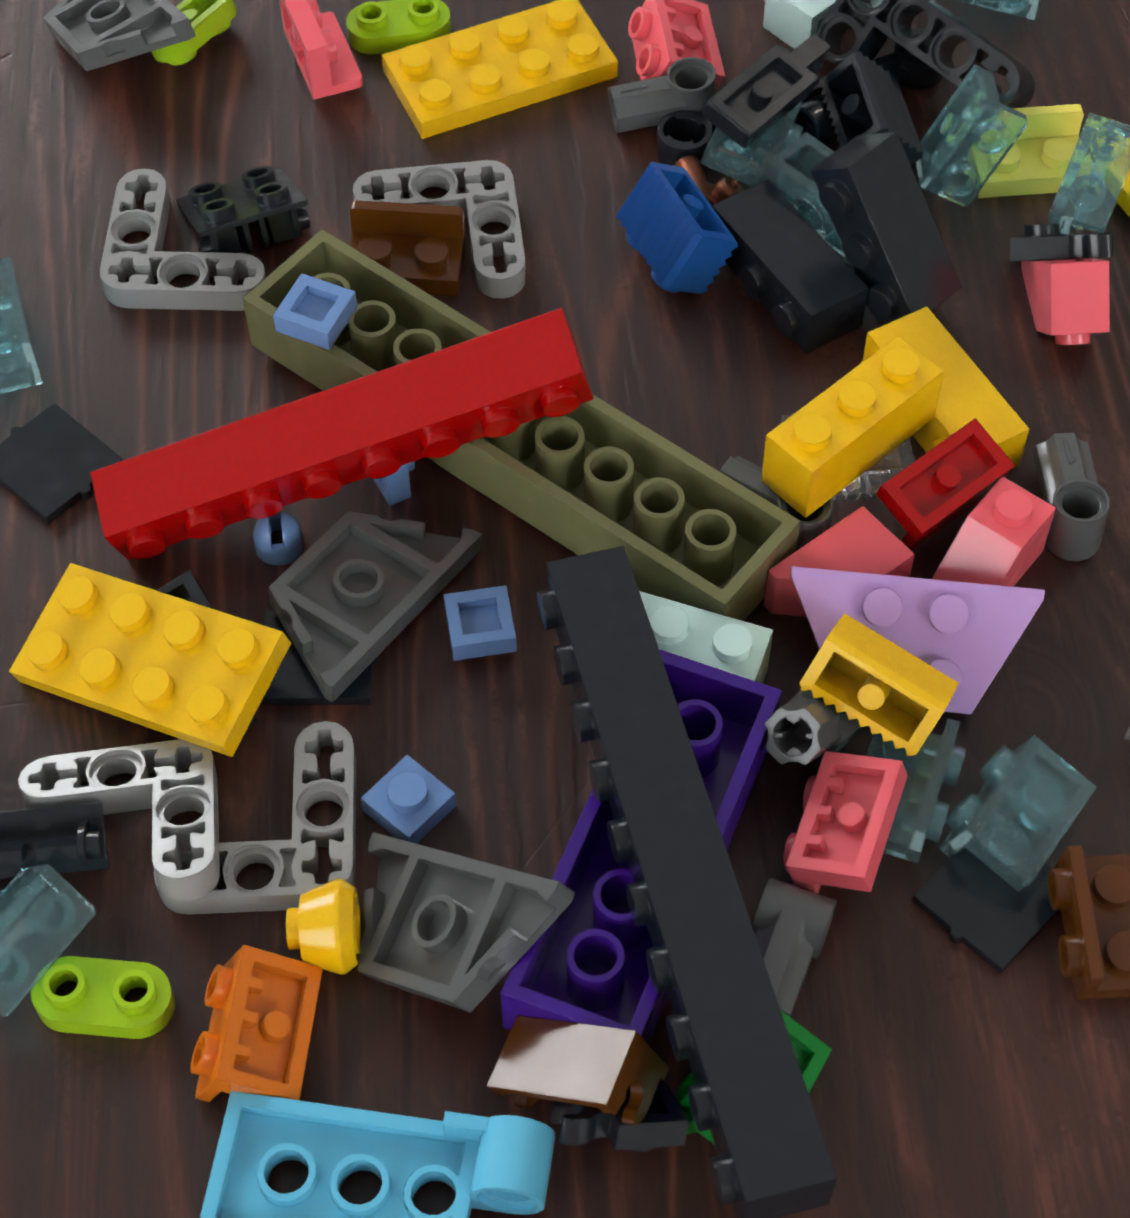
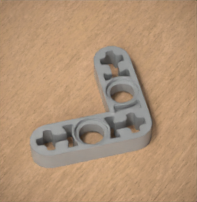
[353,160,526,299]
[100,168,266,311]
[154,721,357,915]
[18,739,220,902]

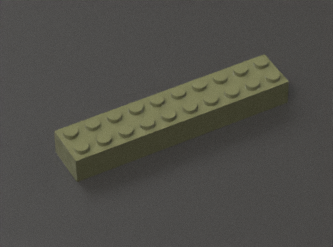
[242,229,800,621]

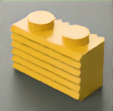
[800,613,959,756]

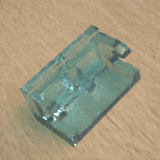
[0,257,43,394]

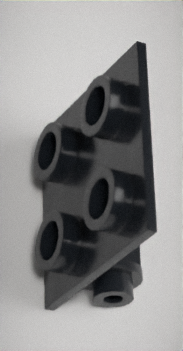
[176,166,311,253]

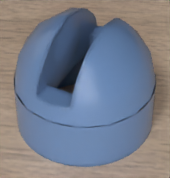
[253,511,304,566]

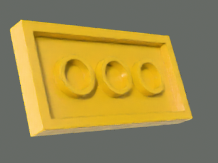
[382,0,618,139]
[9,563,291,757]

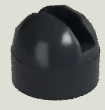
[790,100,835,148]

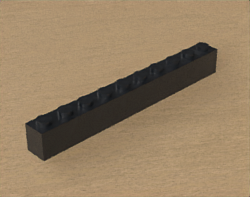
[537,546,837,1218]

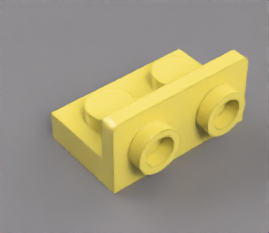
[965,104,1090,198]

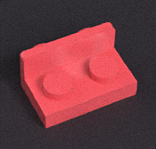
[279,0,363,100]
[628,0,726,90]
[783,751,908,893]

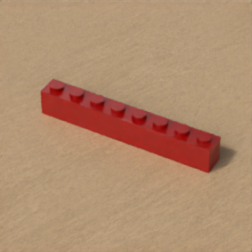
[90,308,594,560]

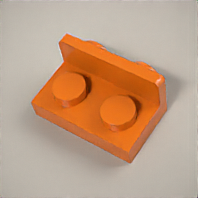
[191,945,323,1102]

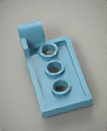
[200,1091,556,1218]

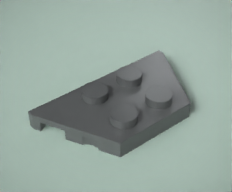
[43,0,196,71]
[269,511,482,703]
[358,832,575,1013]

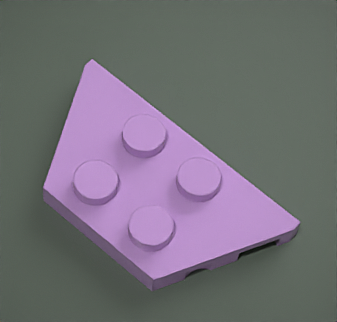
[791,566,1045,714]

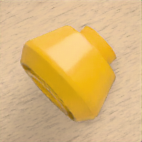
[286,878,361,975]

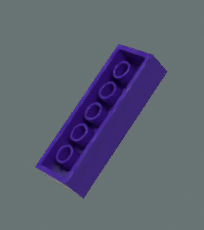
[501,649,782,1044]

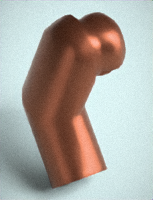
[675,155,744,206]

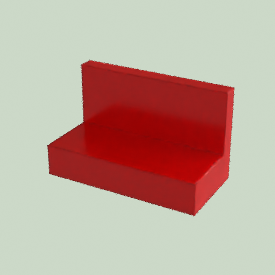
[876,418,1015,551]

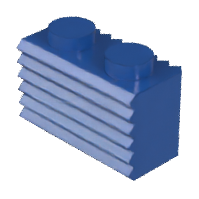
[616,162,738,294]

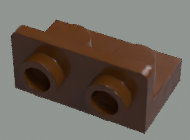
[349,200,466,296]
[1047,845,1130,1000]

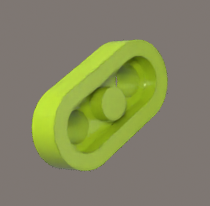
[151,0,238,65]
[346,0,451,54]
[31,956,175,1039]

